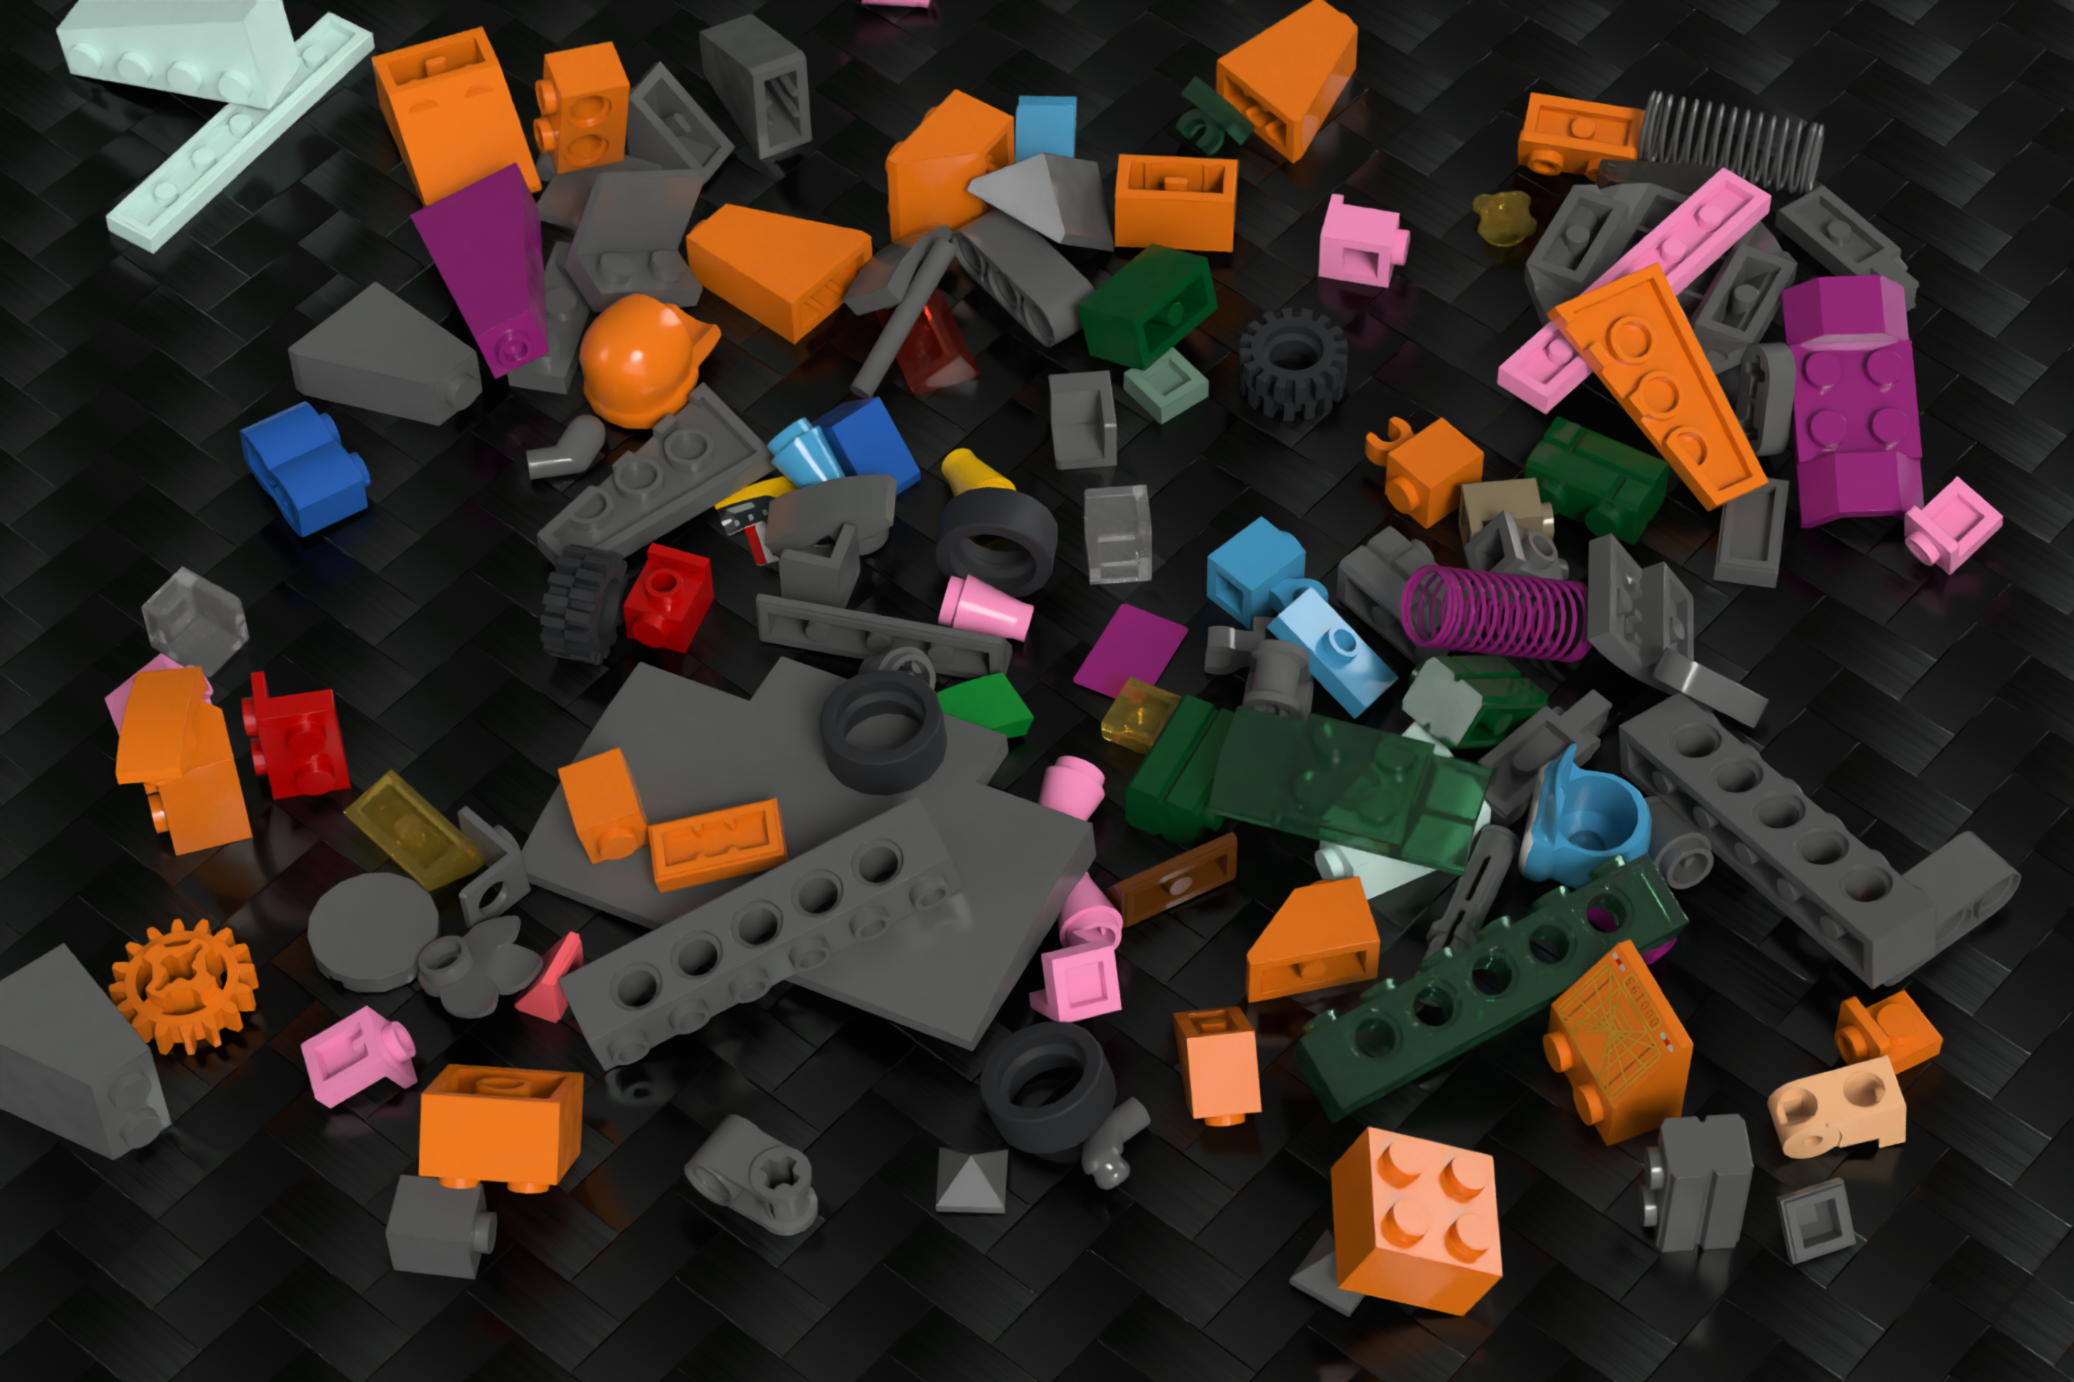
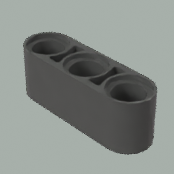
[951,208,1095,347]
[1883,831,2021,987]

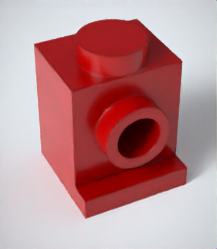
[623,543,714,653]

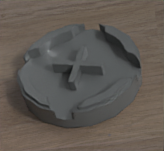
[307,873,441,992]

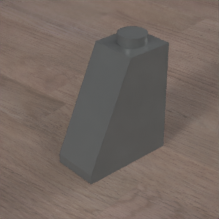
[699,13,812,159]
[288,282,483,426]

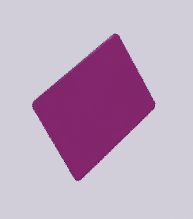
[1073,604,1188,707]

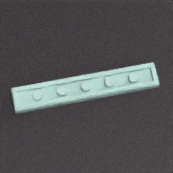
[106,12,375,254]

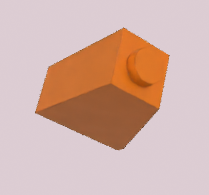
[1216,0,1358,163]
[686,204,873,345]

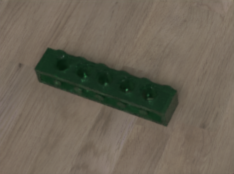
[1292,852,1689,1124]

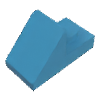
[1015,96,1077,163]

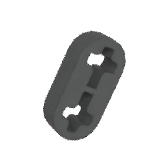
[1735,342,1796,457]
[1651,647,1769,728]

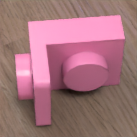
[300,1006,417,1108]

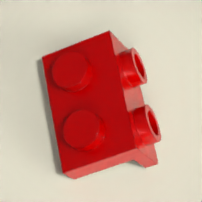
[241,671,351,799]

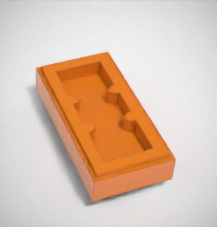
[648,798,788,893]

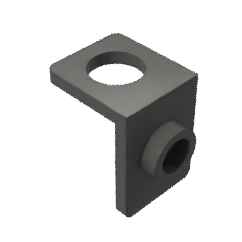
[457,806,530,930]

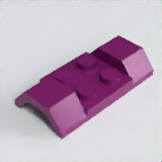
[1780,275,1924,528]

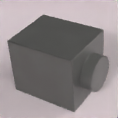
[385,1175,497,1279]

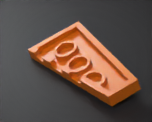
[1547,262,1768,512]

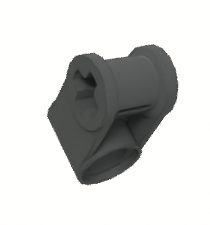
[1242,639,1314,737]
[684,1114,818,1236]

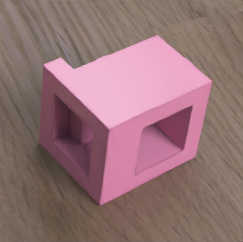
[1318,194,1410,288]

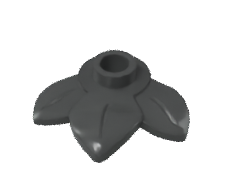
[418,916,544,1019]

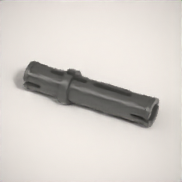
[1409,824,1521,1007]

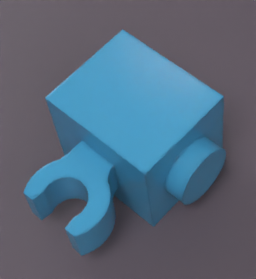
[1207,516,1328,631]

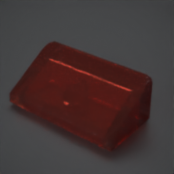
[875,279,980,394]

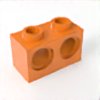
[533,41,630,174]

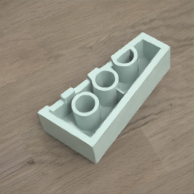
[56,0,301,110]

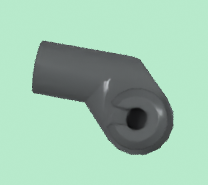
[526,414,606,480]
[1081,1097,1150,1190]

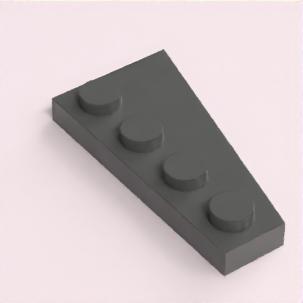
[537,382,776,566]

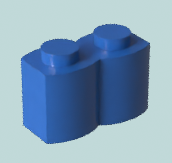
[240,401,371,538]

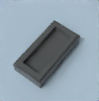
[1713,478,1789,588]

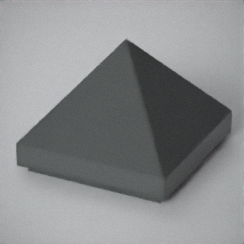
[936,1148,1008,1213]
[1776,1177,1856,1265]
[1290,1229,1365,1317]

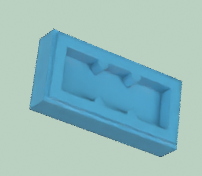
[1267,586,1399,719]

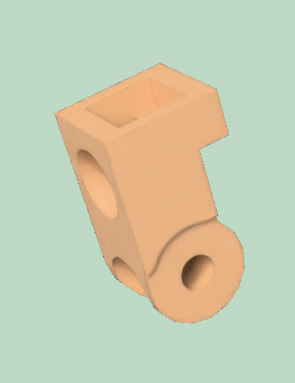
[1767,1055,1906,1159]

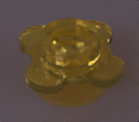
[1473,191,1537,247]

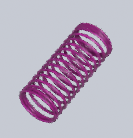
[1400,564,1592,663]

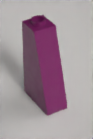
[410,163,550,379]

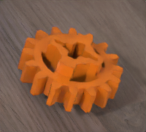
[109,919,259,1055]

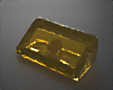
[343,769,484,892]

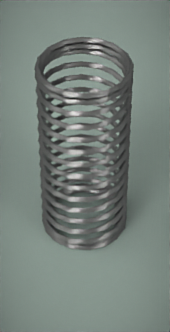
[1637,90,1825,196]

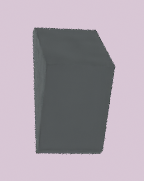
[626,61,735,185]

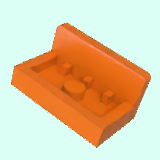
[1518,92,1645,185]

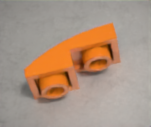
[116,666,207,786]

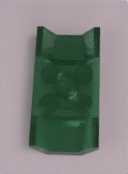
[1209,706,1498,876]

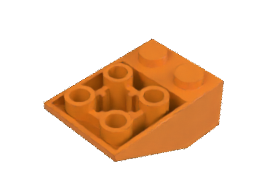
[372,27,542,208]

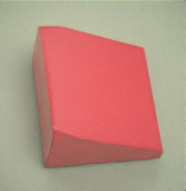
[514,931,585,1023]

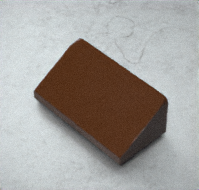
[1102,831,1238,928]

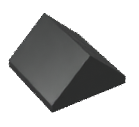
[967,152,1116,251]

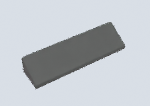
[756,593,1012,679]

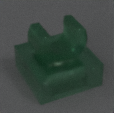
[1176,76,1255,156]

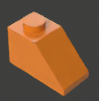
[1245,876,1380,1003]
[1172,1006,1262,1126]

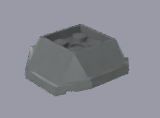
[1524,183,1798,375]

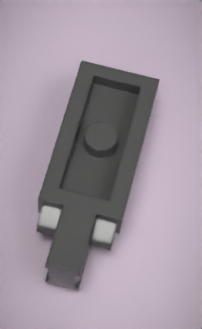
[1775,185,1919,312]
[1465,689,1612,828]

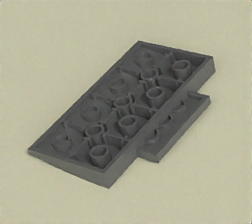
[521,656,1096,1051]

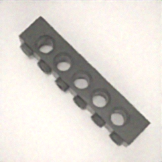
[1619,692,1938,989]
[558,795,964,1071]

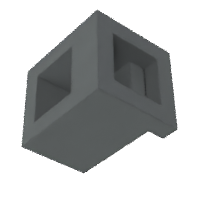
[1464,510,1569,613]

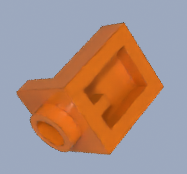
[1834,990,1943,1075]

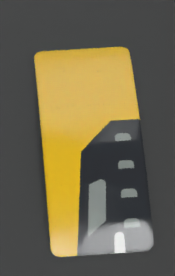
[715,476,799,535]

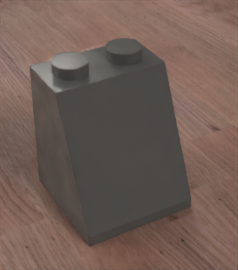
[0,943,172,1160]

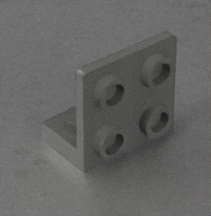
[564,169,705,312]

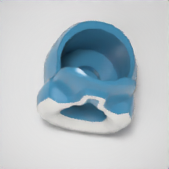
[1518,743,1652,891]

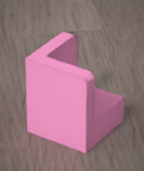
[1029,929,1122,1022]

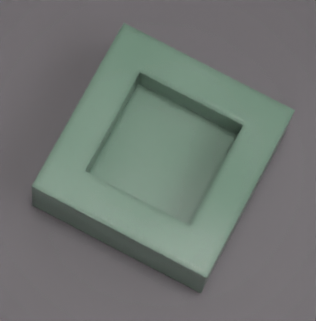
[1124,347,1209,424]

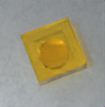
[1102,677,1182,755]

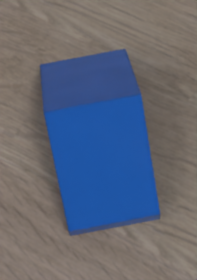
[810,396,921,495]

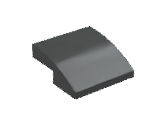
[1587,533,1694,697]

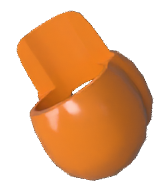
[579,293,721,429]

